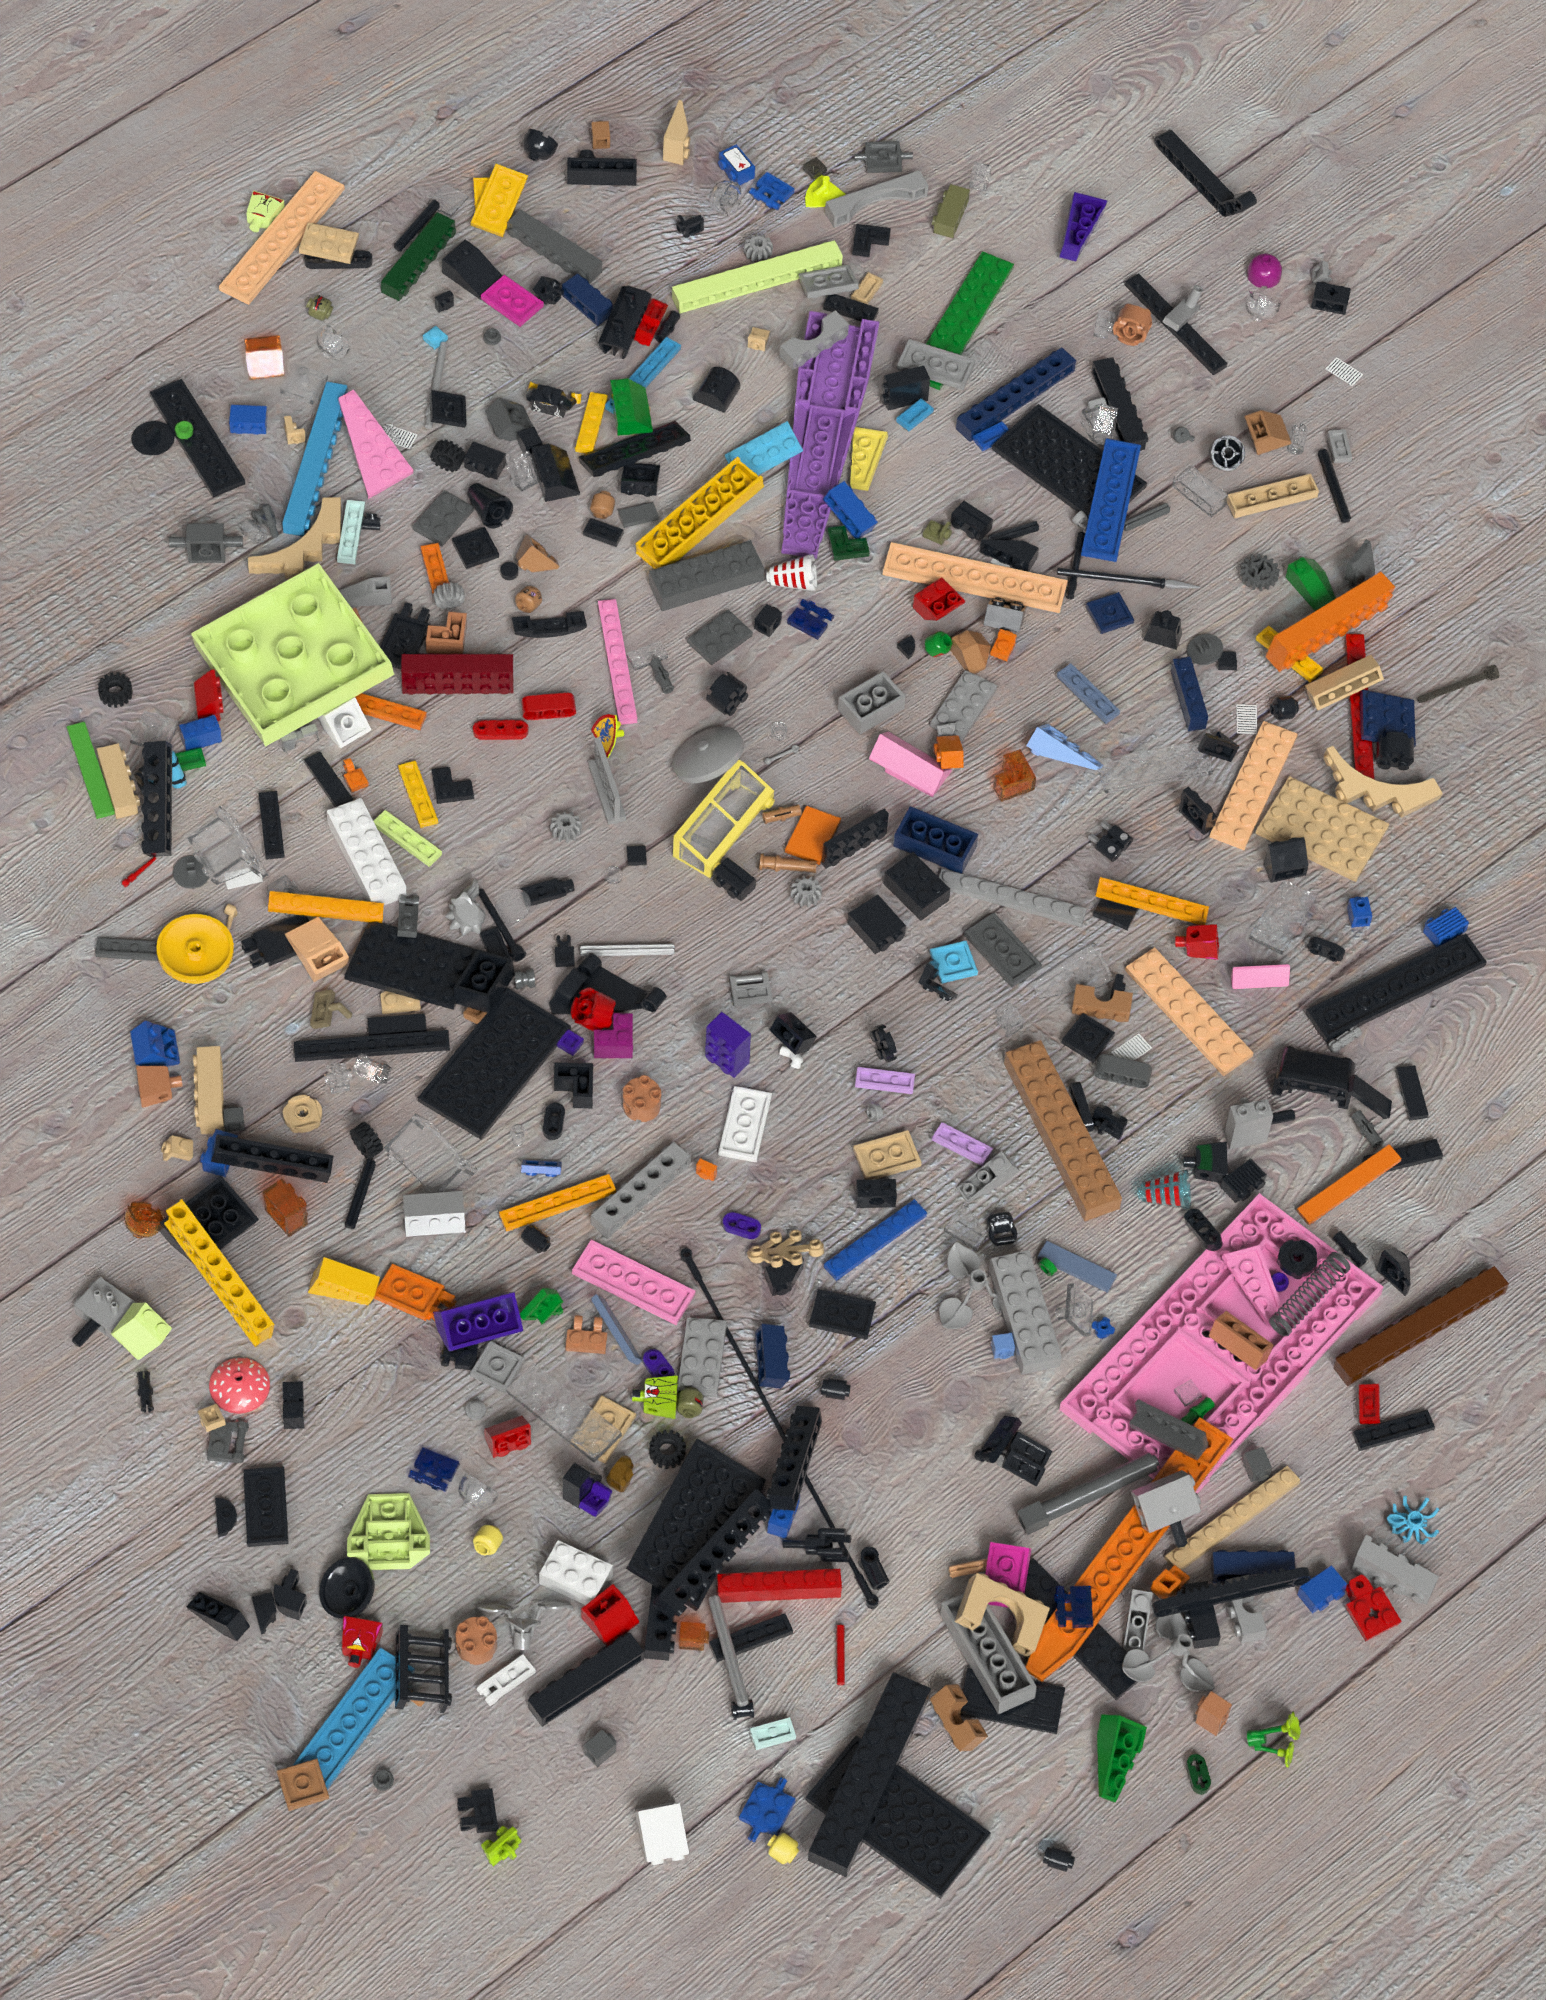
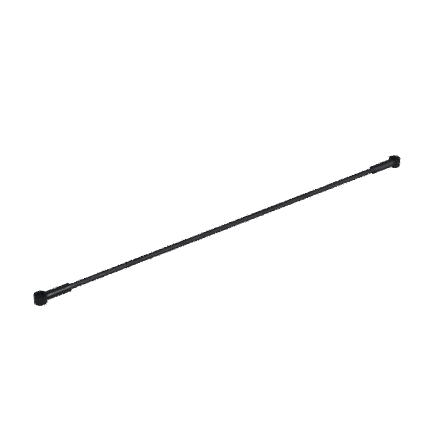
[680,1248,879,1609]

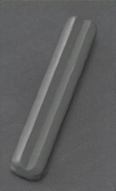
[1124,503,1170,532]

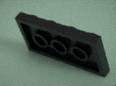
[821,808,889,869]
[243,1466,289,1547]

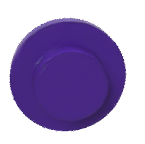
[1271,1272,1289,1292]

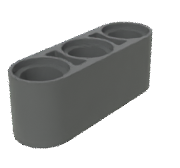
[1094,1054,1152,1088]

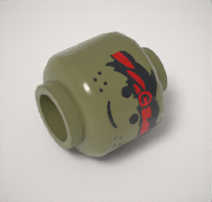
[306,295,334,321]
[677,1387,704,1419]

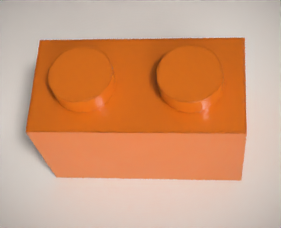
[933,735,964,769]

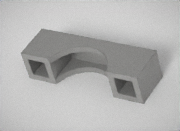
[779,310,849,370]

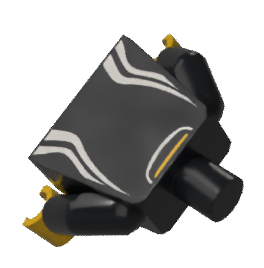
[526,381,582,418]

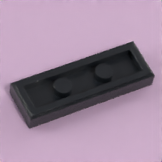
[367,1013,427,1036]
[1396,1065,1429,1121]
[1348,1075,1392,1119]

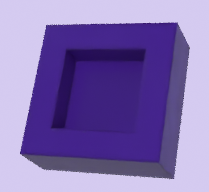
[557,1029,584,1056]

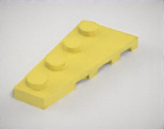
[850,427,888,491]

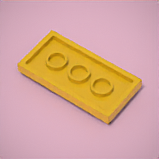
[471,164,528,237]

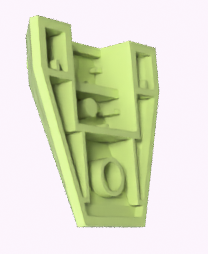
[347,1493,430,1570]

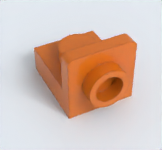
[990,629,1017,661]

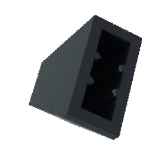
[563,1462,602,1509]

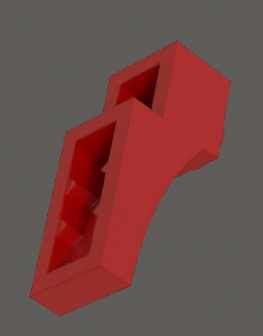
[634,298,668,346]

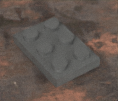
[413,490,474,547]
[687,609,753,666]

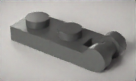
[397,895,419,938]

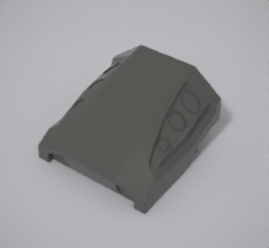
[1345,539,1375,589]

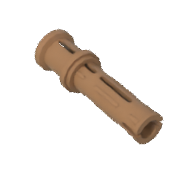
[759,854,817,873]

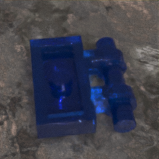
[787,599,834,640]
[408,1447,460,1492]
[1054,1586,1093,1628]

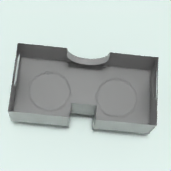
[280,724,319,753]

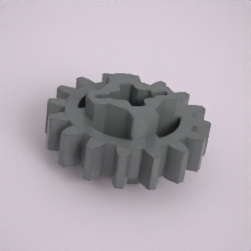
[1240,554,1280,591]

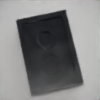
[809,1289,876,1340]

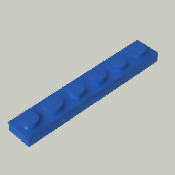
[824,1199,927,1281]

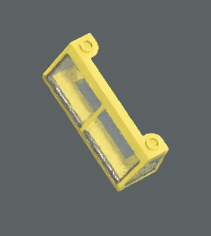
[673,760,775,878]

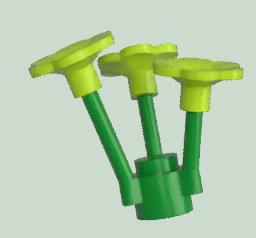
[1247,1711,1301,1768]

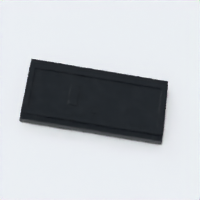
[961,1668,1065,1734]

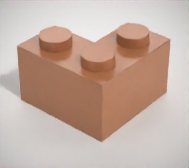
[426,612,467,654]

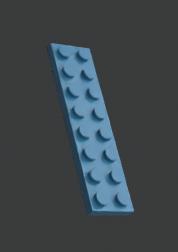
[292,1648,415,1803]

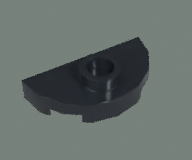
[215,1498,237,1538]

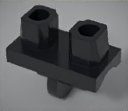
[1092,1106,1128,1140]

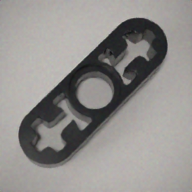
[1069,1081,1094,1132]
[1184,1209,1223,1251]

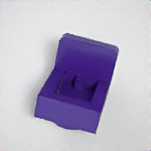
[579,1481,612,1517]

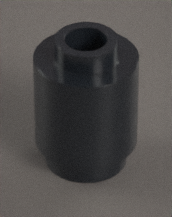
[521,1225,551,1253]
[821,1378,851,1400]
[1043,1846,1075,1872]

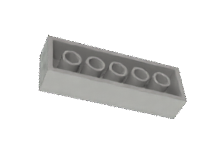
[989,1250,1062,1375]
[940,1593,1036,1714]

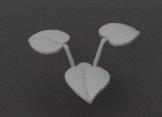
[939,1242,1002,1329]
[475,1601,574,1650]
[1122,1613,1215,1692]

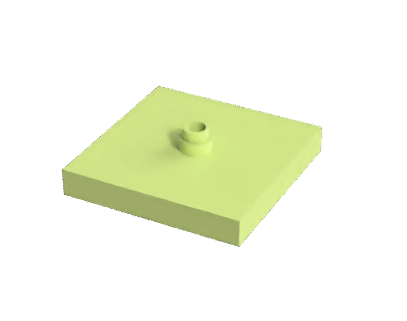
[191,563,394,747]

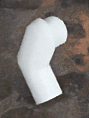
[780,1045,803,1069]

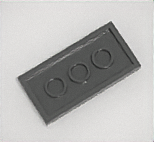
[964,913,1042,987]

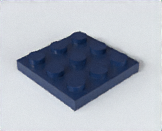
[1360,690,1416,747]

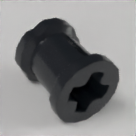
[731,1699,754,1720]

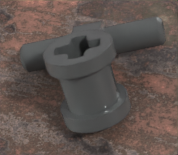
[251,504,279,538]

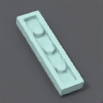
[337,500,365,564]

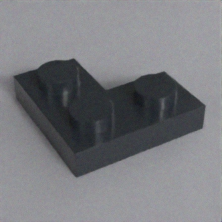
[852,224,891,257]
[432,767,474,804]

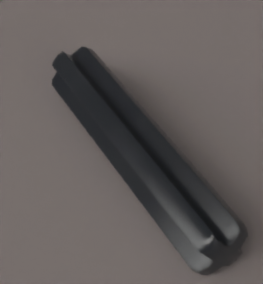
[988,521,1039,540]

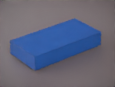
[973,421,1009,452]

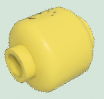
[473,1525,503,1555]
[767,1833,799,1864]

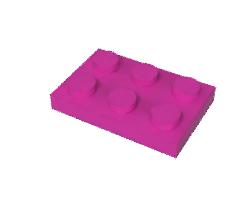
[481,275,544,327]
[985,1542,1032,1608]

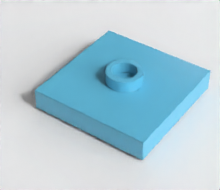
[930,940,978,984]

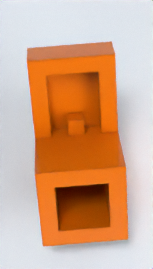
[1150,1565,1190,1599]

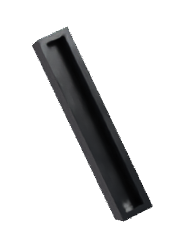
[1091,357,1148,451]
[528,1633,644,1727]

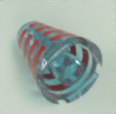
[1137,1170,1191,1209]

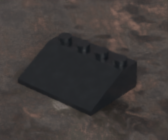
[158,1176,259,1262]

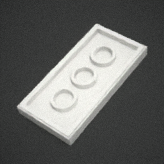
[718,1086,772,1163]

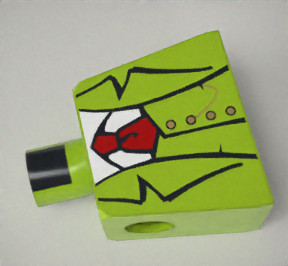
[632,1376,678,1419]

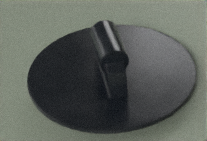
[131,421,175,456]

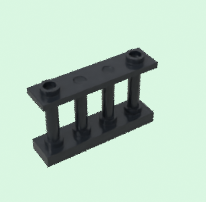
[395,1624,452,1713]

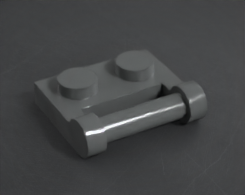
[207,1421,249,1463]

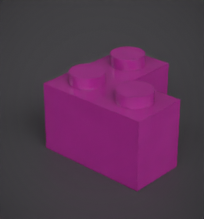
[594,1013,633,1058]

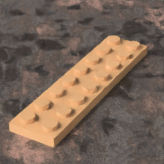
[1210,721,1298,850]
[1125,947,1253,1076]

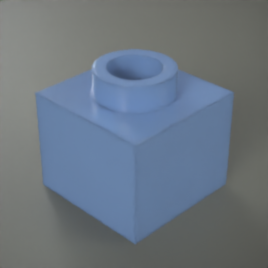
[991,1333,1015,1359]

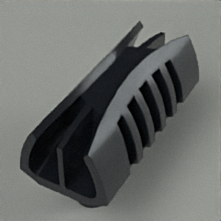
[598,286,652,359]

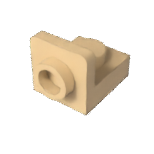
[748,327,770,351]
[284,416,305,444]
[198,1404,226,1432]

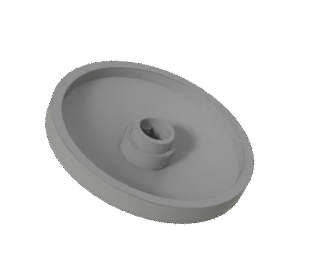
[673,727,744,783]

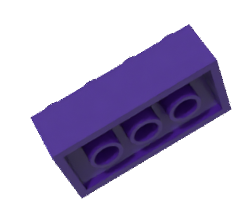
[433,1292,523,1351]

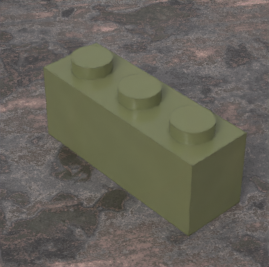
[932,184,970,238]

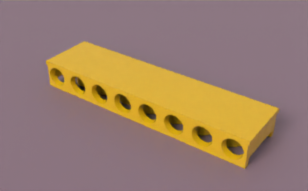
[636,456,764,569]
[164,1199,275,1347]

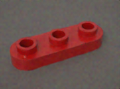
[473,720,529,740]

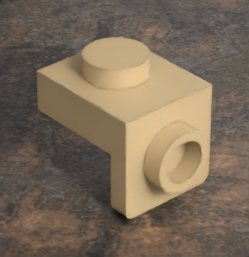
[161,1135,193,1161]

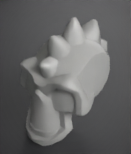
[445,878,486,936]

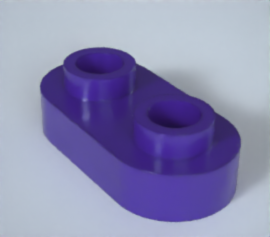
[723,1212,761,1239]
[643,1349,674,1378]

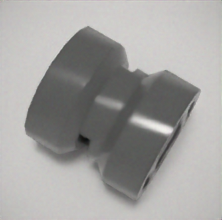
[514,969,535,990]

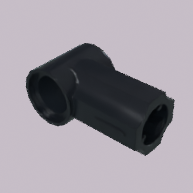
[858,1546,890,1590]

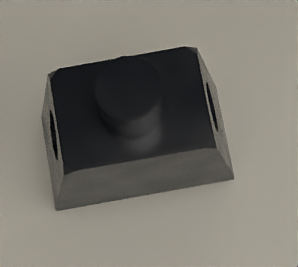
[1144,610,1182,650]

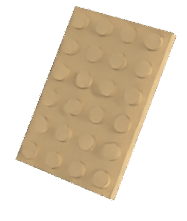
[1256,776,1389,882]

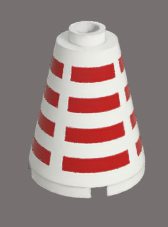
[767,554,817,591]

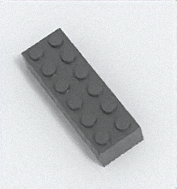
[649,540,764,611]

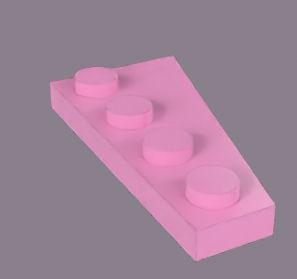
[1222,1245,1286,1325]

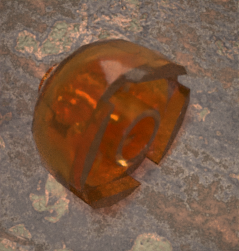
[124,1201,165,1239]

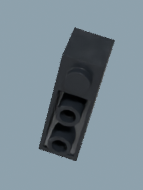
[979,539,1039,572]
[186,1592,250,1641]

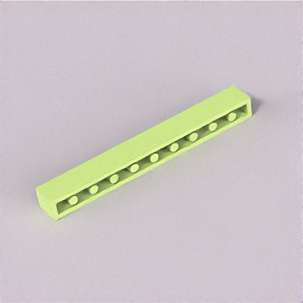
[672,240,843,314]

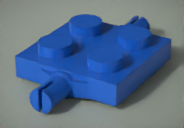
[739,1777,796,1842]

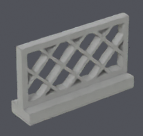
[588,737,626,825]

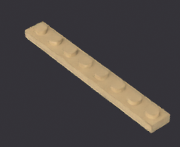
[1165,1465,1301,1570]

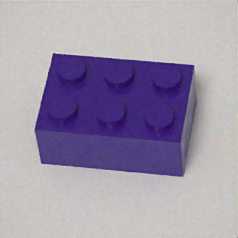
[705,1012,751,1078]

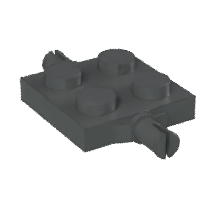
[854,141,913,173]

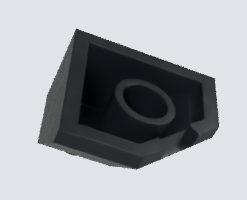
[1376,1247,1411,1296]

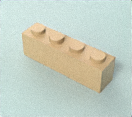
[1305,655,1384,711]
[97,743,140,819]

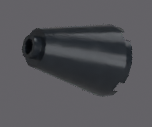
[467,483,513,529]

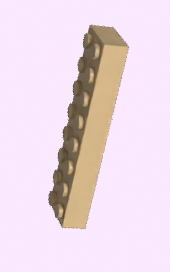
[1226,474,1319,519]

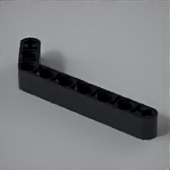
[1154,130,1257,217]

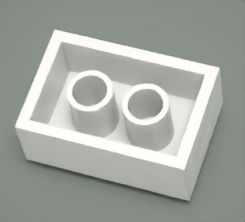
[539,1540,613,1605]

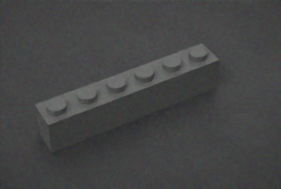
[507,210,602,284]

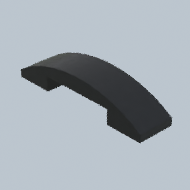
[511,611,587,638]

